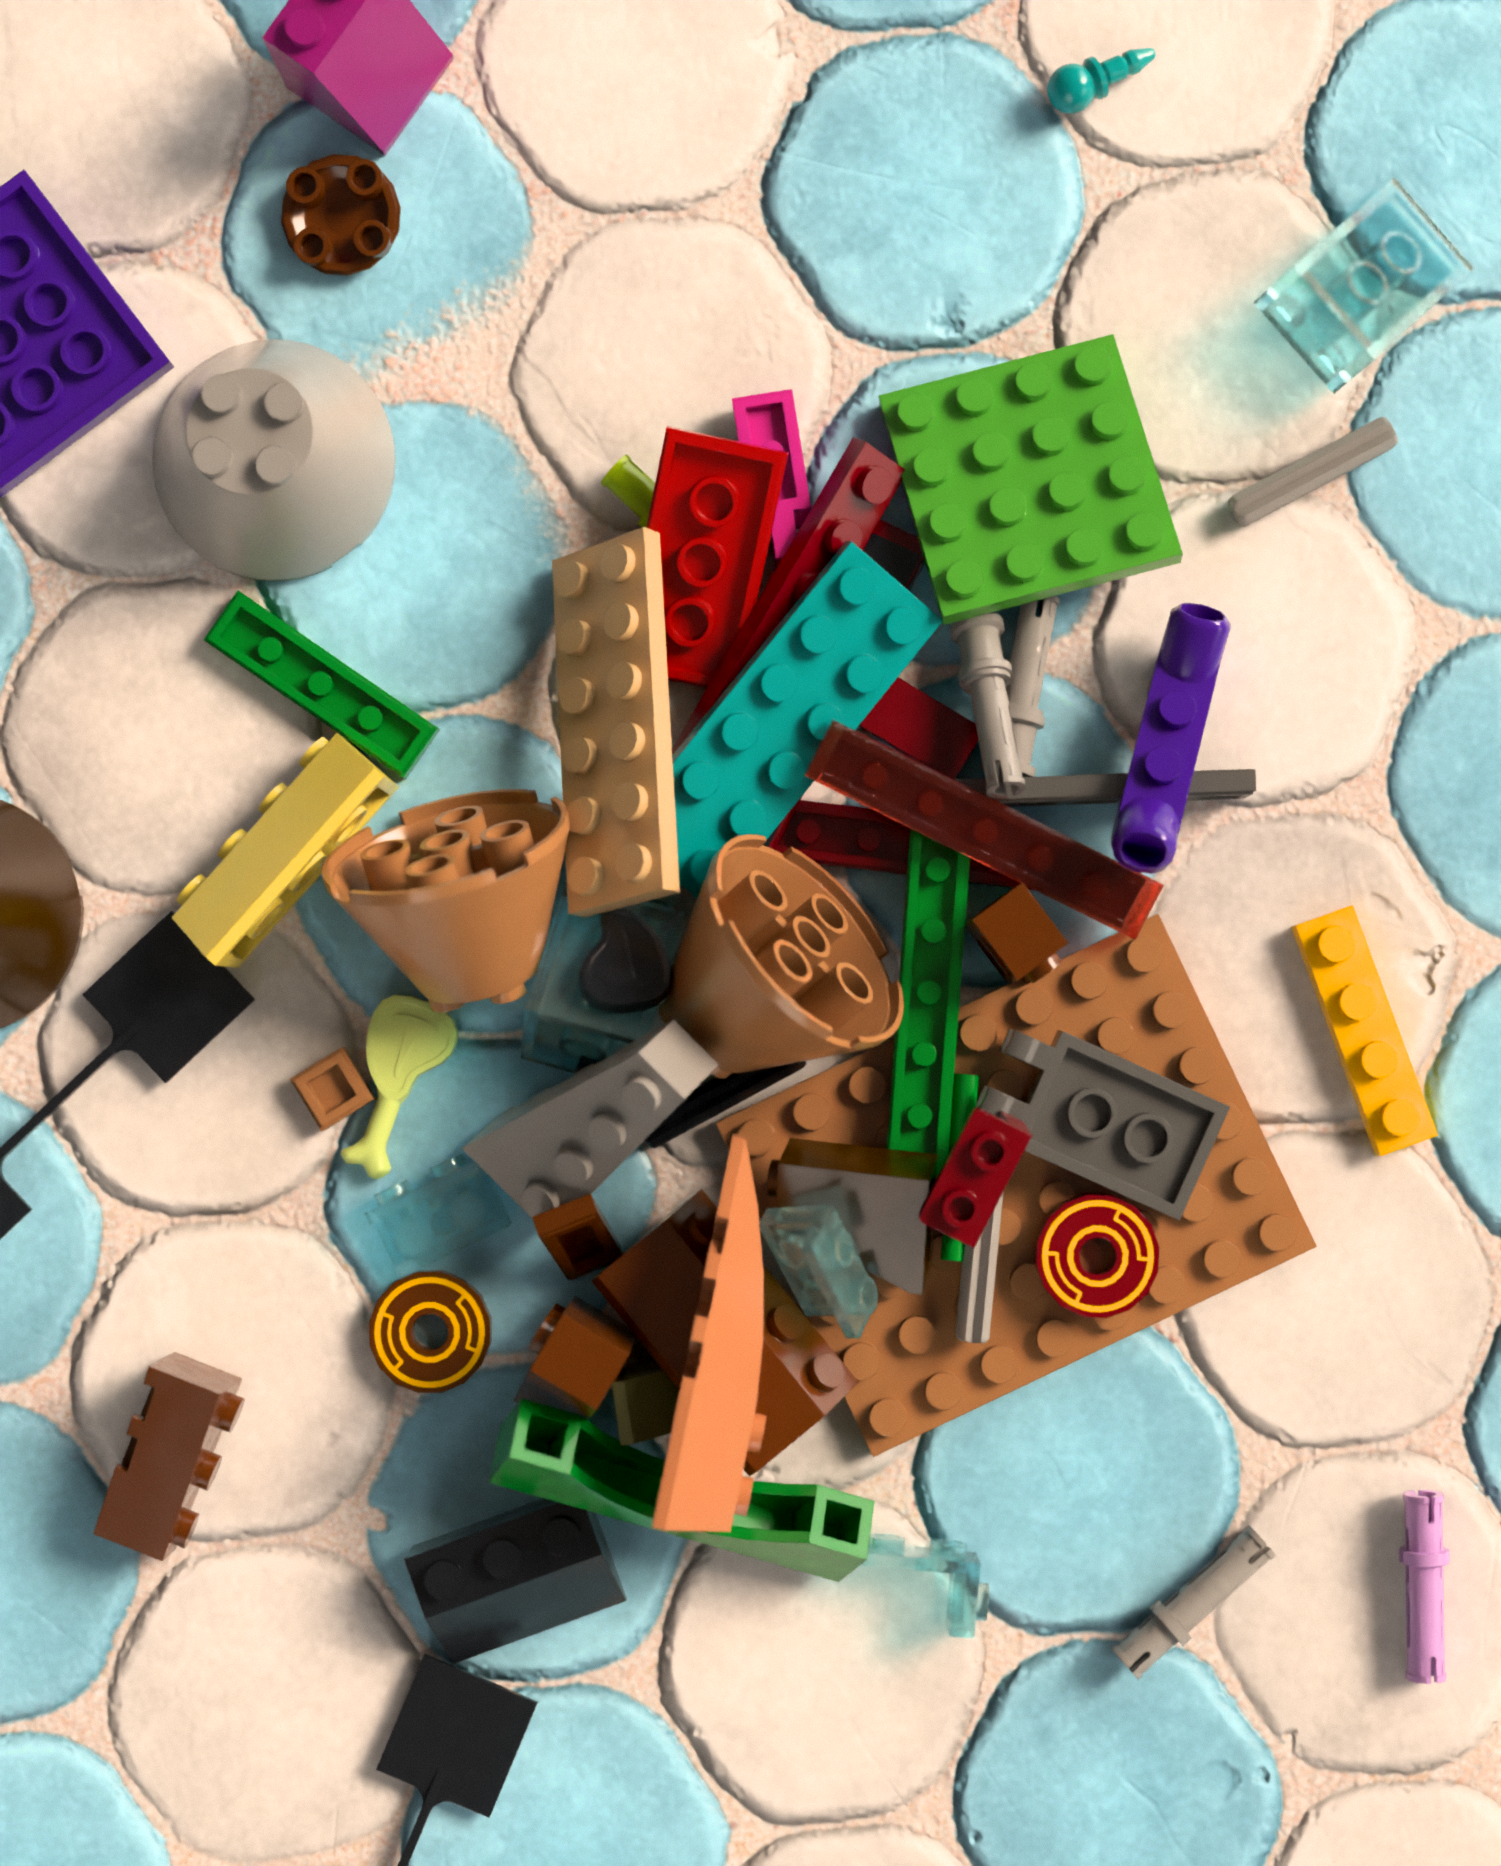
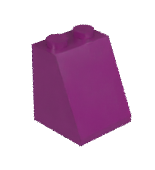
[262,0,454,156]

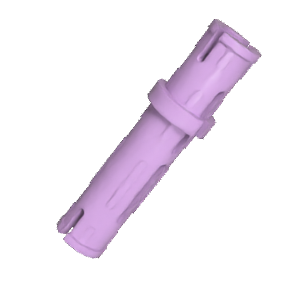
[1399,1490,1450,1684]

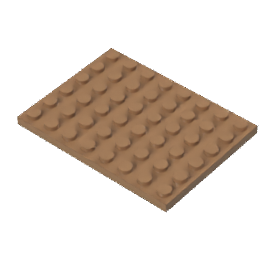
[716,914,1317,1457]

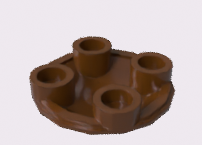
[281,154,401,276]

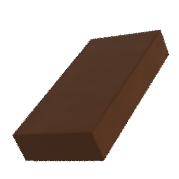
[532,1193,623,1280]

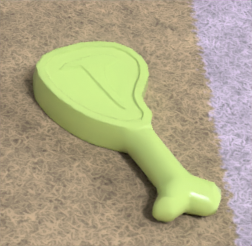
[341,995,458,1179]

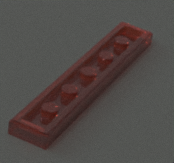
[804,718,1164,940]

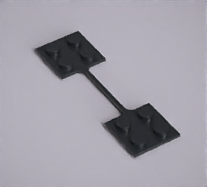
[0,911,256,1240]
[376,1654,538,1866]

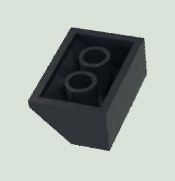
[404,1498,627,1664]

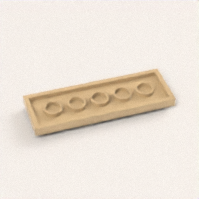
[552,527,680,918]

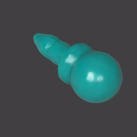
[1047,48,1156,114]

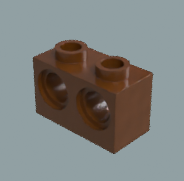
[965,882,1068,985]

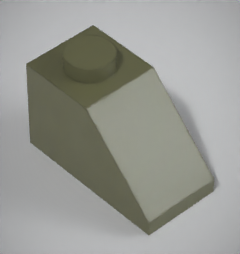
[612,1362,680,1446]

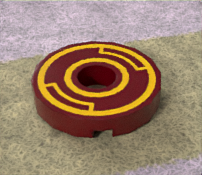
[1034,1193,1160,1318]

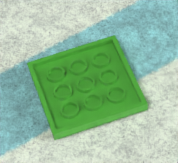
[879,334,1183,625]

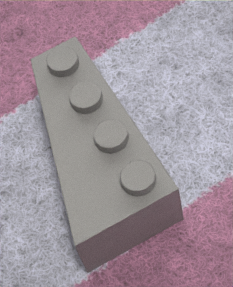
[462,1019,719,1218]

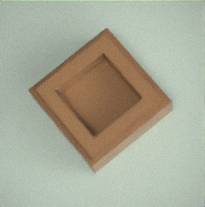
[290,1047,377,1131]

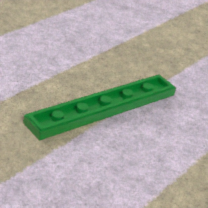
[886,824,970,1178]

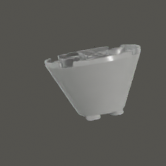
[152,339,396,582]

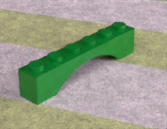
[488,1398,875,1582]

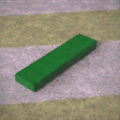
[203,590,440,780]

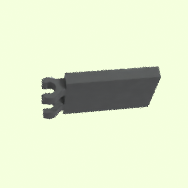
[977,1029,1230,1220]

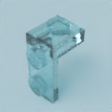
[861,1533,989,1639]

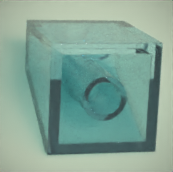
[520,880,685,1073]

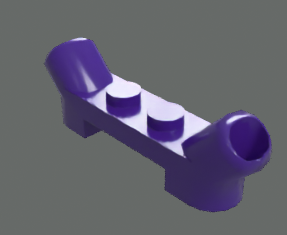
[1111,603,1231,874]

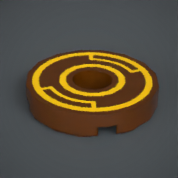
[369,1270,492,1393]

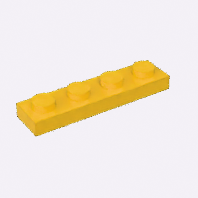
[1291,905,1438,1156]

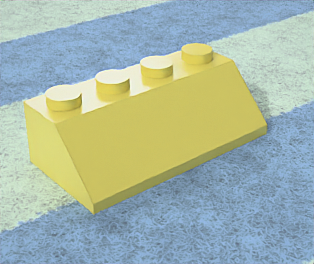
[172,733,399,968]

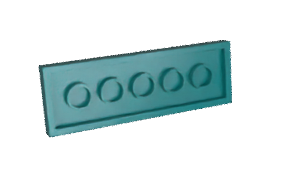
[672,541,943,898]

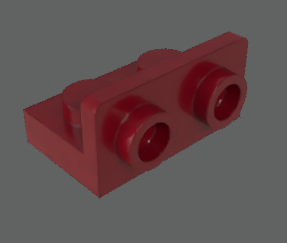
[918,1107,1032,1248]

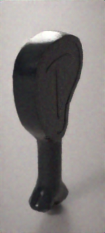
[579,907,671,1014]

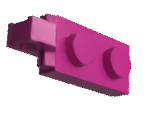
[732,389,811,566]

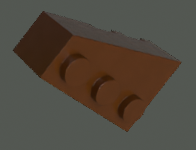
[513,1296,636,1421]
[93,1352,245,1561]

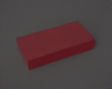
[858,677,978,780]

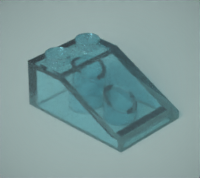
[1254,178,1474,394]

